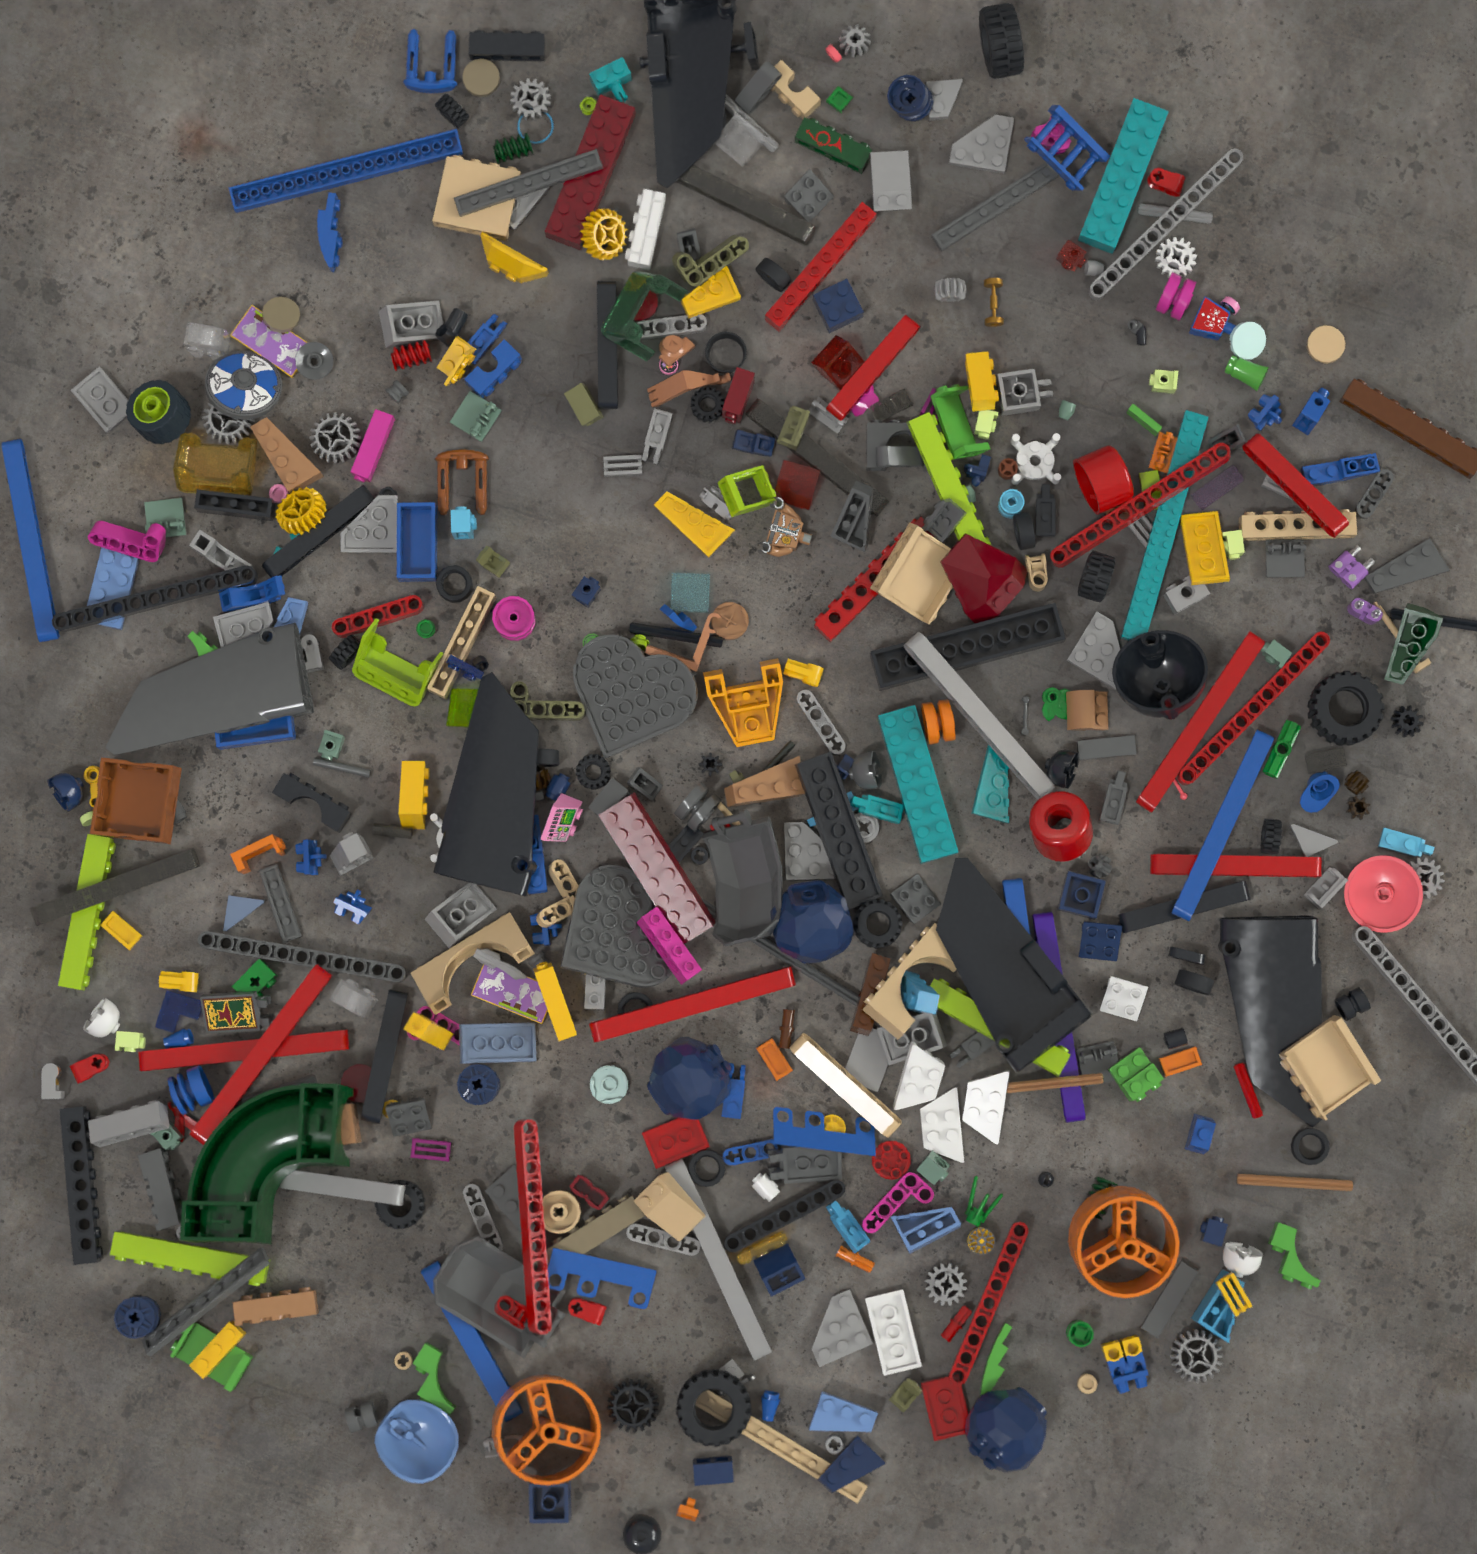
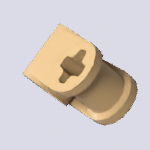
[1025,553,1048,592]

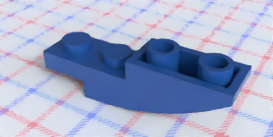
[317,192,343,272]
[1300,453,1380,486]
[525,815,548,894]

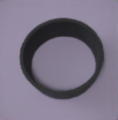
[705,332,747,374]

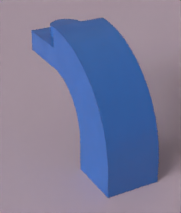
[219,576,285,612]

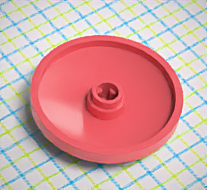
[1344,855,1423,933]

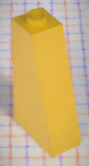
[533,962,577,1041]
[404,1012,454,1050]

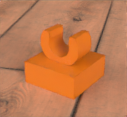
[676,1497,699,1522]

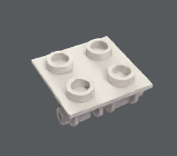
[1100,976,1148,1021]

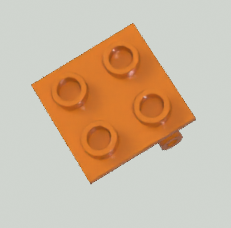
[1148,432,1177,473]

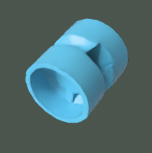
[998,489,1025,519]

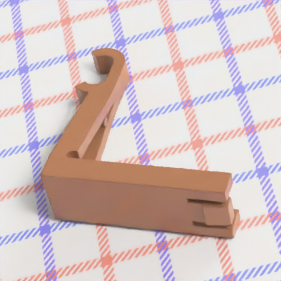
[647,370,731,407]
[645,613,722,671]

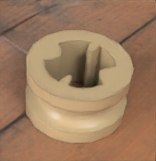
[394,1351,413,1370]

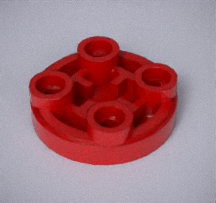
[872,1141,911,1180]

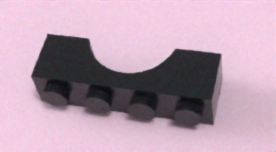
[272,772,352,833]

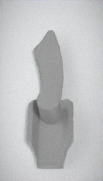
[473,948,527,980]

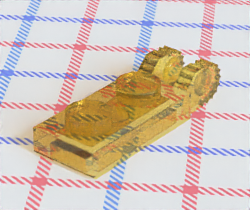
[737,1231,788,1265]

